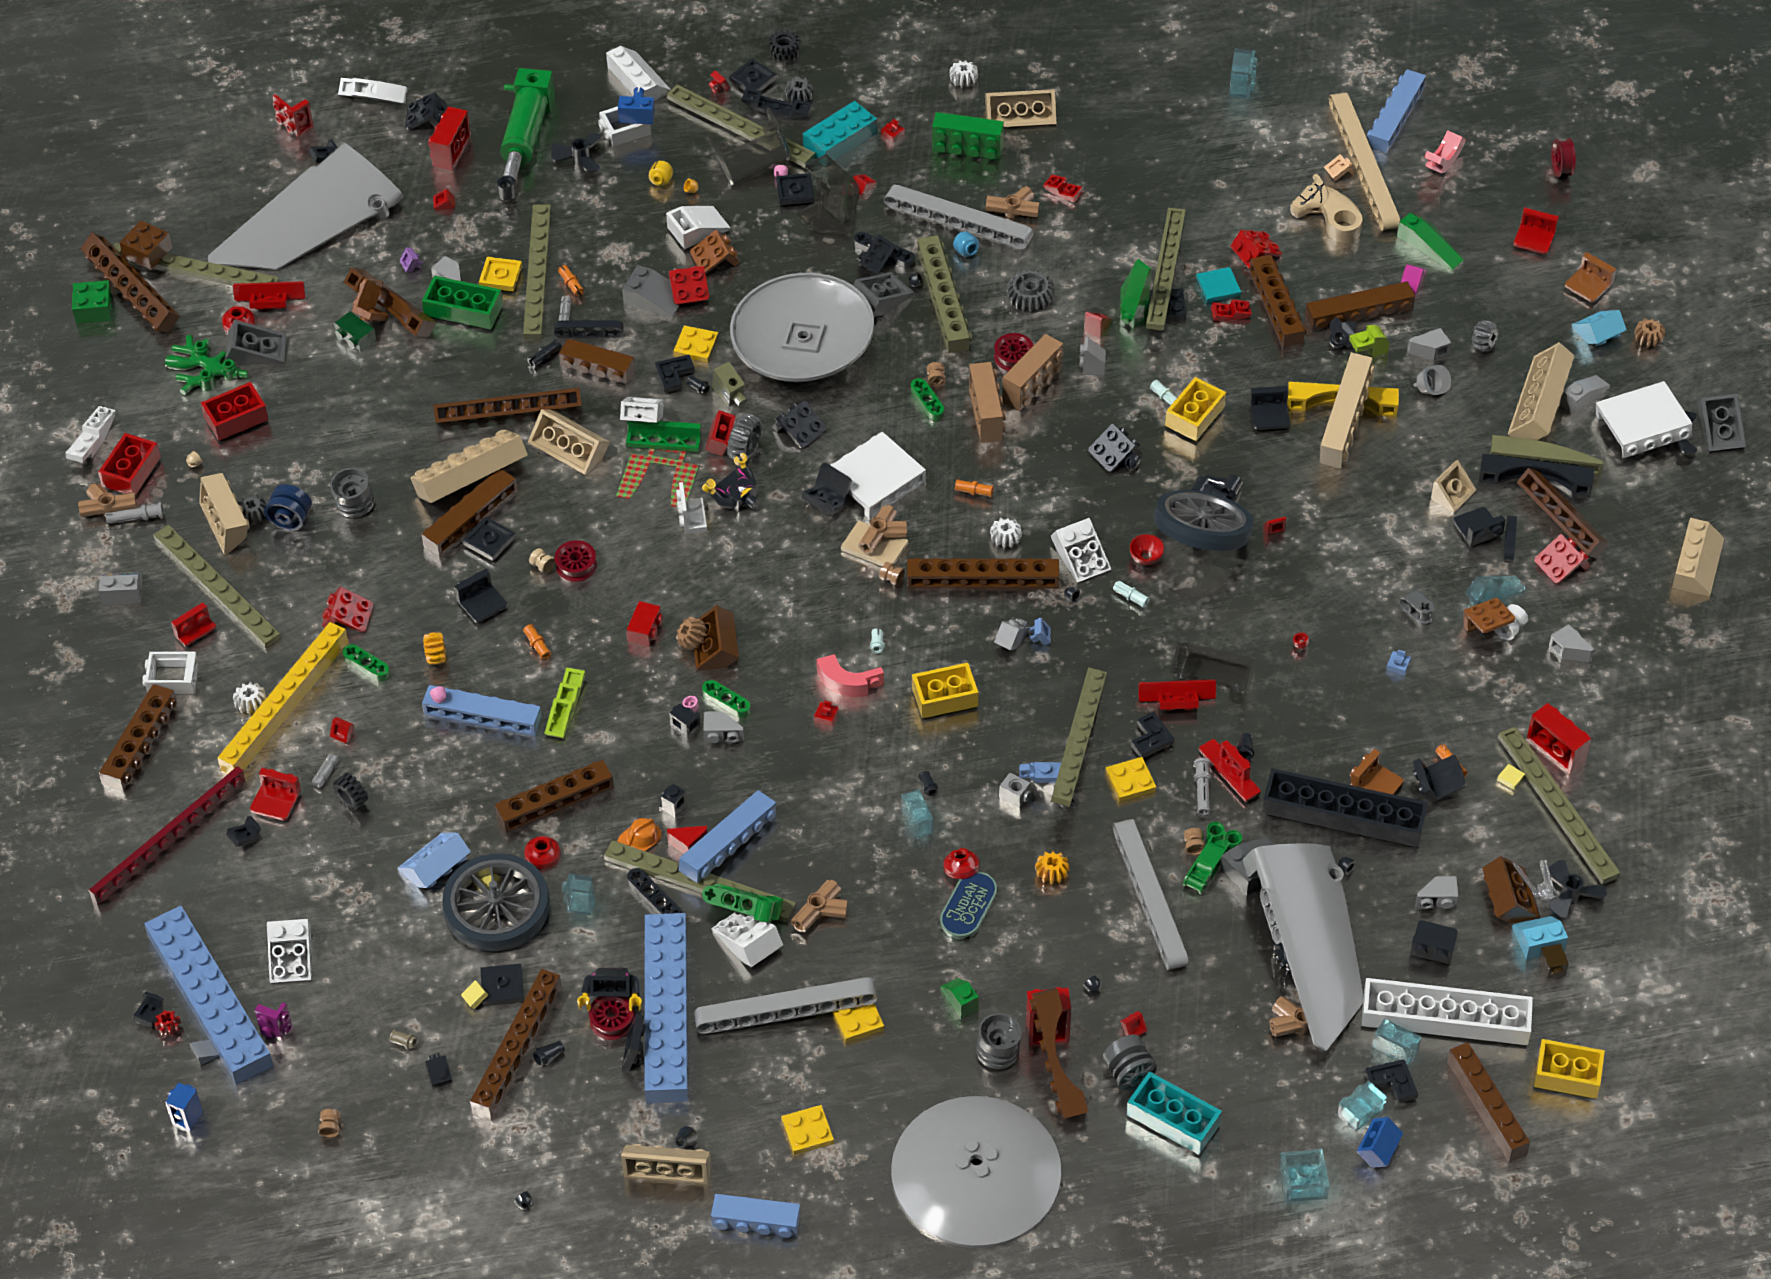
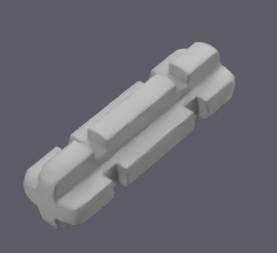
[559,295,571,321]
[312,753,339,788]

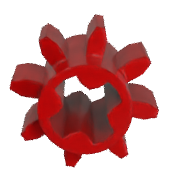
[155,1010,181,1036]

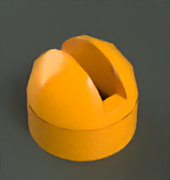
[684,178,699,193]

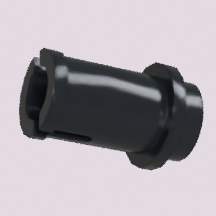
[686,375,710,395]
[918,771,938,796]

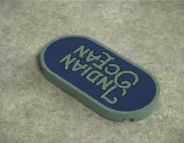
[940,871,997,940]

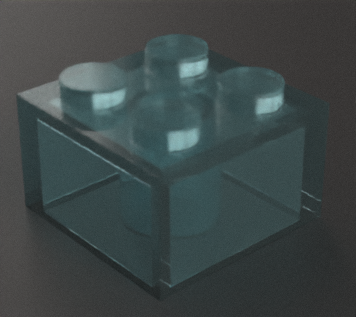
[1229,49,1258,99]
[1278,1149,1330,1203]

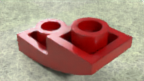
[1043,175,1084,203]
[1211,299,1252,321]

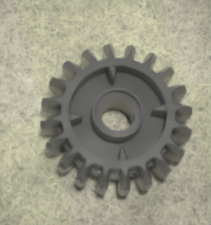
[1006,269,1055,312]
[727,413,762,461]

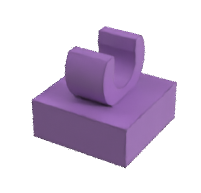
[400,247,423,273]

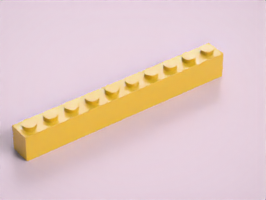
[217,622,348,774]

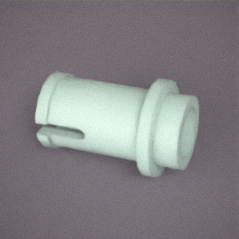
[870,629,885,654]

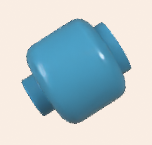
[953,231,979,257]

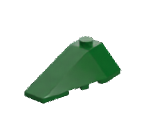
[1397,212,1464,272]
[1120,259,1151,329]

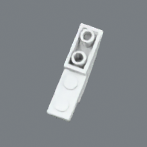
[338,78,408,104]
[66,406,116,463]

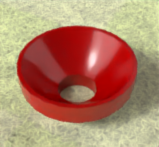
[222,306,255,332]
[1130,534,1164,565]
[524,836,561,869]
[943,848,980,879]

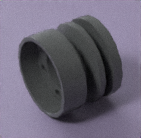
[330,468,375,518]
[976,1013,1022,1069]
[1103,1034,1158,1090]

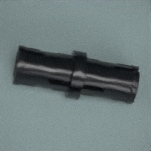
[527,339,562,368]

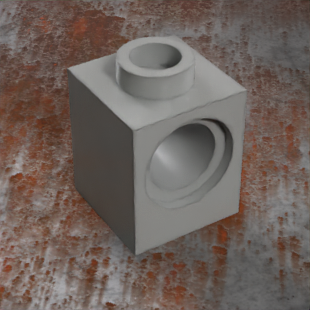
[999,773,1031,808]

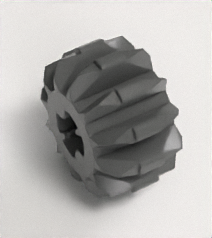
[785,76,814,103]
[1471,320,1498,352]
[238,495,267,526]

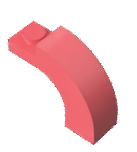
[1424,130,1467,173]
[816,654,884,697]

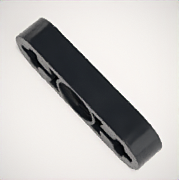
[1503,515,1517,562]

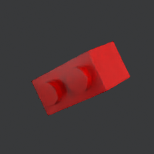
[705,410,736,456]
[626,601,663,647]

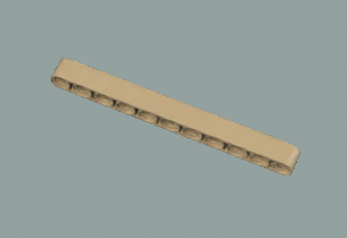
[1329,92,1400,231]

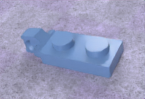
[1019,762,1061,783]

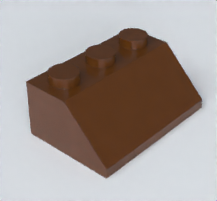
[694,605,739,671]
[1482,856,1541,924]

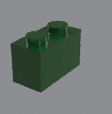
[334,311,376,353]

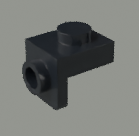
[309,139,338,163]
[226,816,261,847]
[133,991,164,1028]
[425,1053,452,1085]

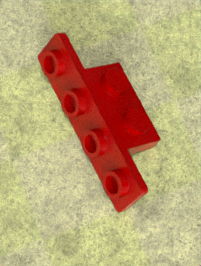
[232,281,306,310]
[1138,680,1216,711]
[1199,739,1261,802]

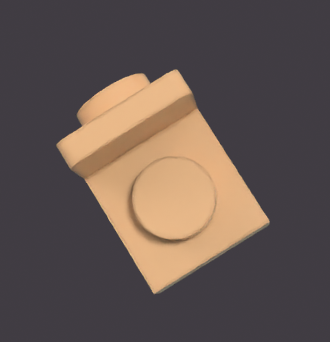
[1324,155,1354,181]

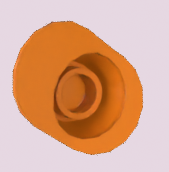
[617,818,662,851]

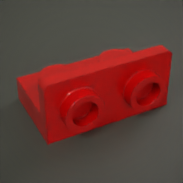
[171,602,216,647]

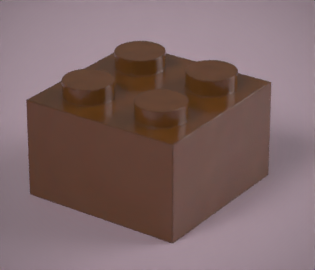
[119,220,173,270]

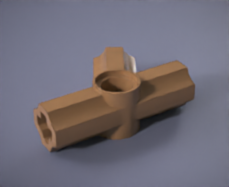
[985,186,1039,218]
[78,483,138,517]
[858,505,907,554]
[791,880,847,932]
[1269,996,1309,1037]

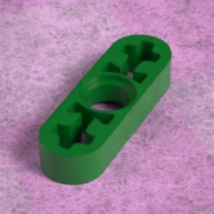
[911,378,944,421]
[342,644,390,682]
[702,680,751,718]

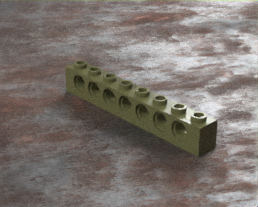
[917,235,972,353]

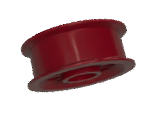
[1551,138,1576,177]
[994,333,1034,371]
[554,540,597,582]
[588,996,635,1040]

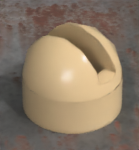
[186,451,203,468]

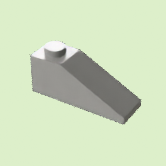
[1560,375,1610,415]

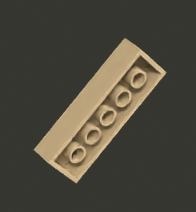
[1508,342,1574,440]
[1320,352,1375,469]
[410,430,528,503]

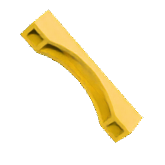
[1287,382,1399,417]

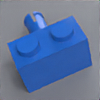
[618,87,655,125]

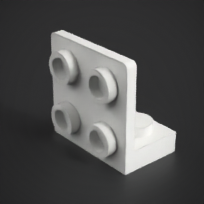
[676,482,707,534]

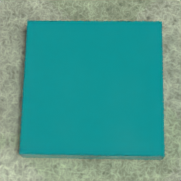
[1196,267,1241,303]

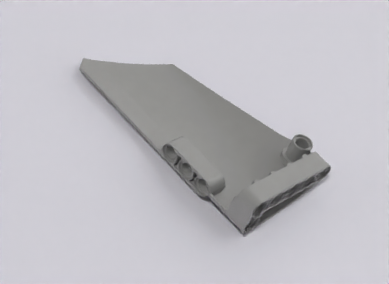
[208,143,404,271]
[1242,843,1364,1051]

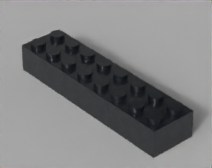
[1262,768,1428,847]

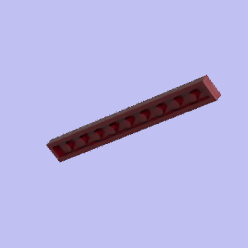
[89,766,246,905]

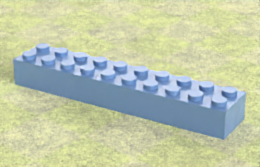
[144,906,274,1085]
[645,913,688,1103]

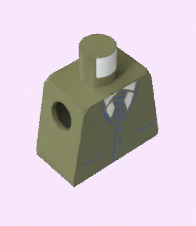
[712,361,748,407]

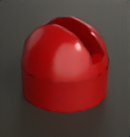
[1293,633,1309,649]

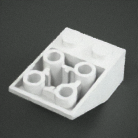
[666,206,730,249]
[1051,518,1111,583]
[711,911,783,967]
[267,919,312,983]

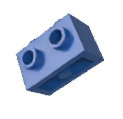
[165,1082,203,1131]
[1356,1117,1403,1168]

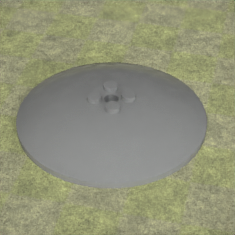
[730,273,874,382]
[891,1096,1061,1248]

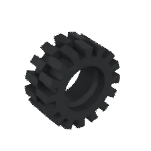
[769,30,800,60]
[332,772,368,810]

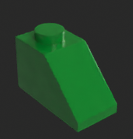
[940,978,979,1019]

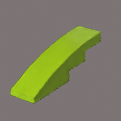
[544,667,586,739]

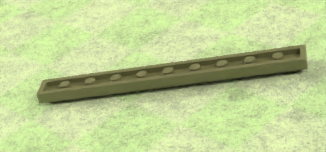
[667,85,815,167]
[523,204,551,339]
[1146,208,1186,330]
[113,243,280,286]
[153,525,281,648]
[1050,667,1107,807]
[1498,726,1620,884]
[604,840,796,923]

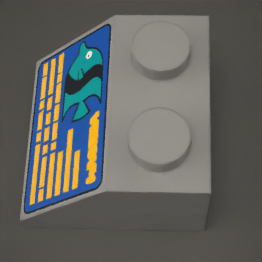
[99,572,143,605]

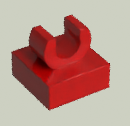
[708,71,731,94]
[881,119,905,142]
[814,700,839,726]
[329,717,354,743]
[1120,1011,1148,1036]

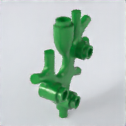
[165,335,249,395]

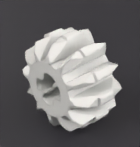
[950,60,978,88]
[990,517,1022,548]
[233,681,267,715]

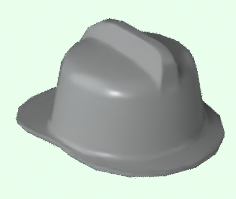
[1414,365,1451,395]

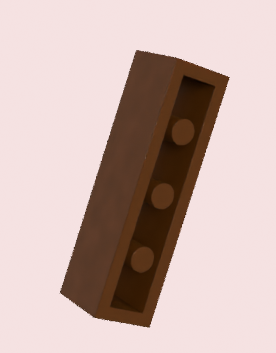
[559,339,635,384]

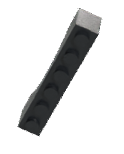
[1478,454,1594,497]

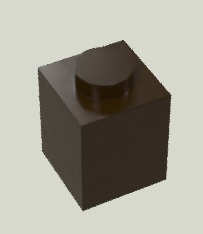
[1539,944,1569,979]

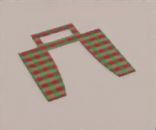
[616,449,699,507]

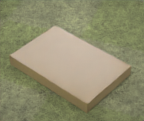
[841,521,908,567]

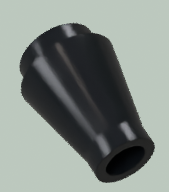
[1237,733,1255,761]
[533,1041,565,1067]
[674,1126,697,1149]

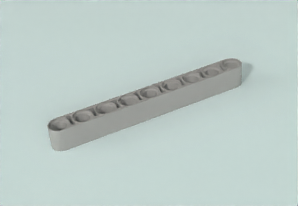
[884,185,1034,249]
[1113,819,1188,970]
[694,977,878,1034]

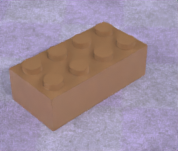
[1002,334,1064,411]
[969,362,1006,443]

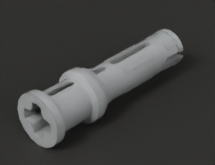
[106,502,164,525]
[1194,758,1212,816]

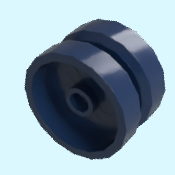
[264,484,312,531]

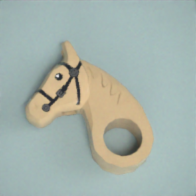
[1290,174,1363,243]

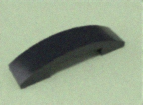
[741,87,812,119]

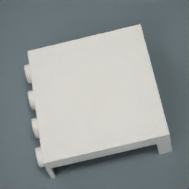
[1596,381,1692,458]
[830,432,926,519]

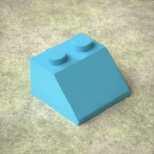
[1572,310,1626,346]
[1512,916,1568,960]

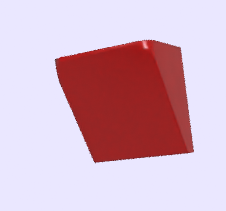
[850,174,877,195]
[433,189,455,210]
[1263,517,1286,535]

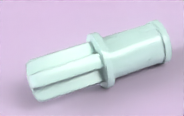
[1150,380,1177,405]
[1113,581,1150,608]

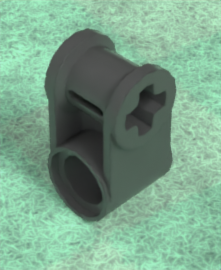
[1399,589,1434,625]

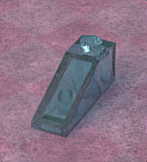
[1465,576,1526,605]

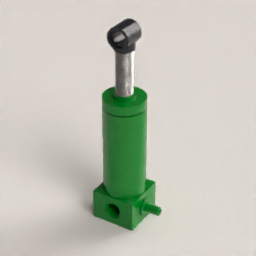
[497,68,555,201]

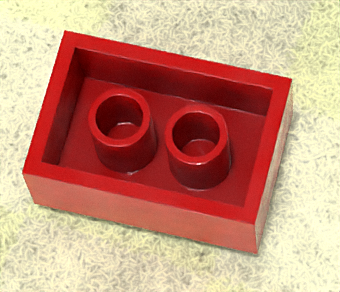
[428,106,471,170]
[200,382,269,441]
[98,433,161,494]
[1527,703,1591,774]
[1026,987,1072,1045]

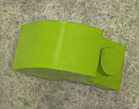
[1349,325,1389,357]

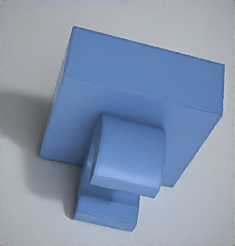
[1029,618,1051,645]
[1386,650,1411,675]

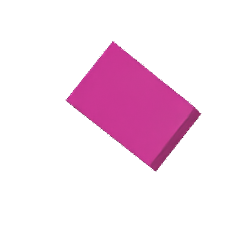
[1401,264,1427,296]

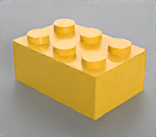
[1165,377,1226,441]
[912,663,979,718]
[1534,1039,1605,1099]

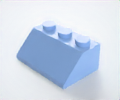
[397,833,471,889]

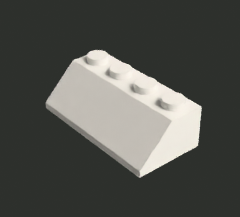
[606,46,671,101]

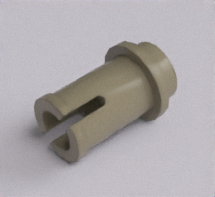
[389,1030,418,1050]

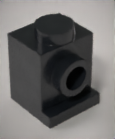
[669,704,701,736]
[659,784,687,817]

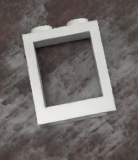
[598,107,651,147]
[620,397,664,422]
[143,652,199,694]

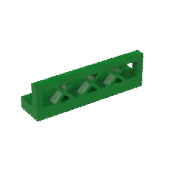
[626,420,702,452]

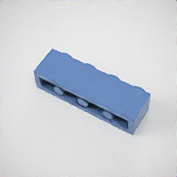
[711,1194,800,1238]

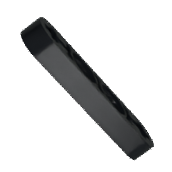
[854,232,915,269]
[554,320,624,338]
[627,868,682,914]

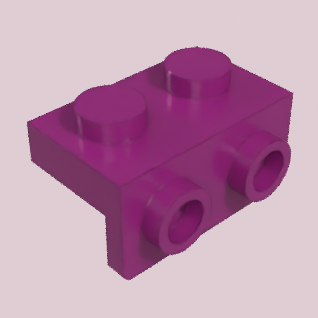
[255,1002,292,1041]

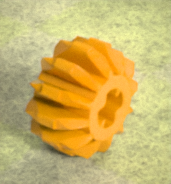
[423,632,447,665]
[1035,850,1070,885]

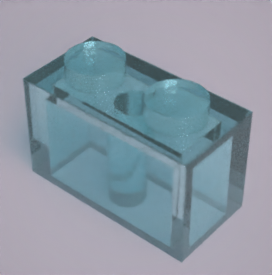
[901,789,933,839]
[562,873,595,916]
[1372,1019,1421,1065]
[1337,1081,1387,1132]

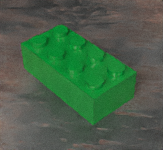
[932,112,1004,160]
[422,276,503,329]

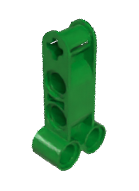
[1183,822,1242,895]
[702,884,784,922]

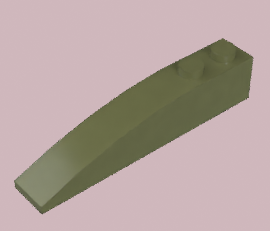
[1490,435,1604,476]

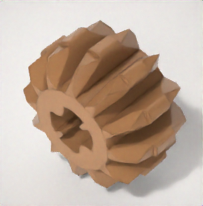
[1634,318,1666,348]
[676,616,708,650]

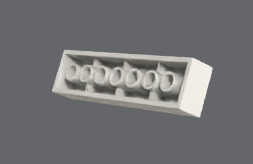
[1361,978,1533,1045]

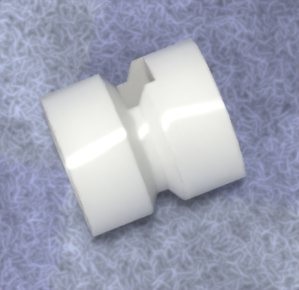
[1494,604,1528,640]

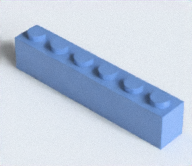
[1366,69,1426,153]
[422,685,542,736]
[679,790,776,883]

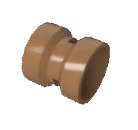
[927,362,946,388]
[879,562,905,586]
[1183,828,1205,856]
[318,1109,341,1138]

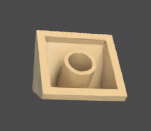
[1431,460,1476,512]

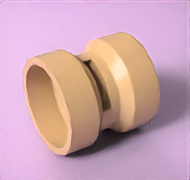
[529,548,555,574]

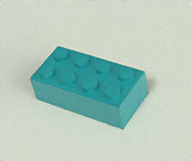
[803,101,878,166]
[1127,1072,1222,1155]

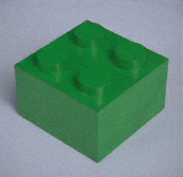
[72,280,112,324]

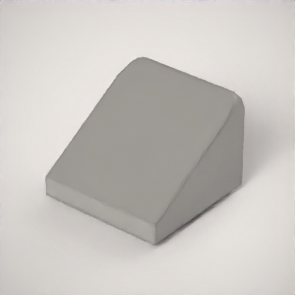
[190,1040,219,1066]

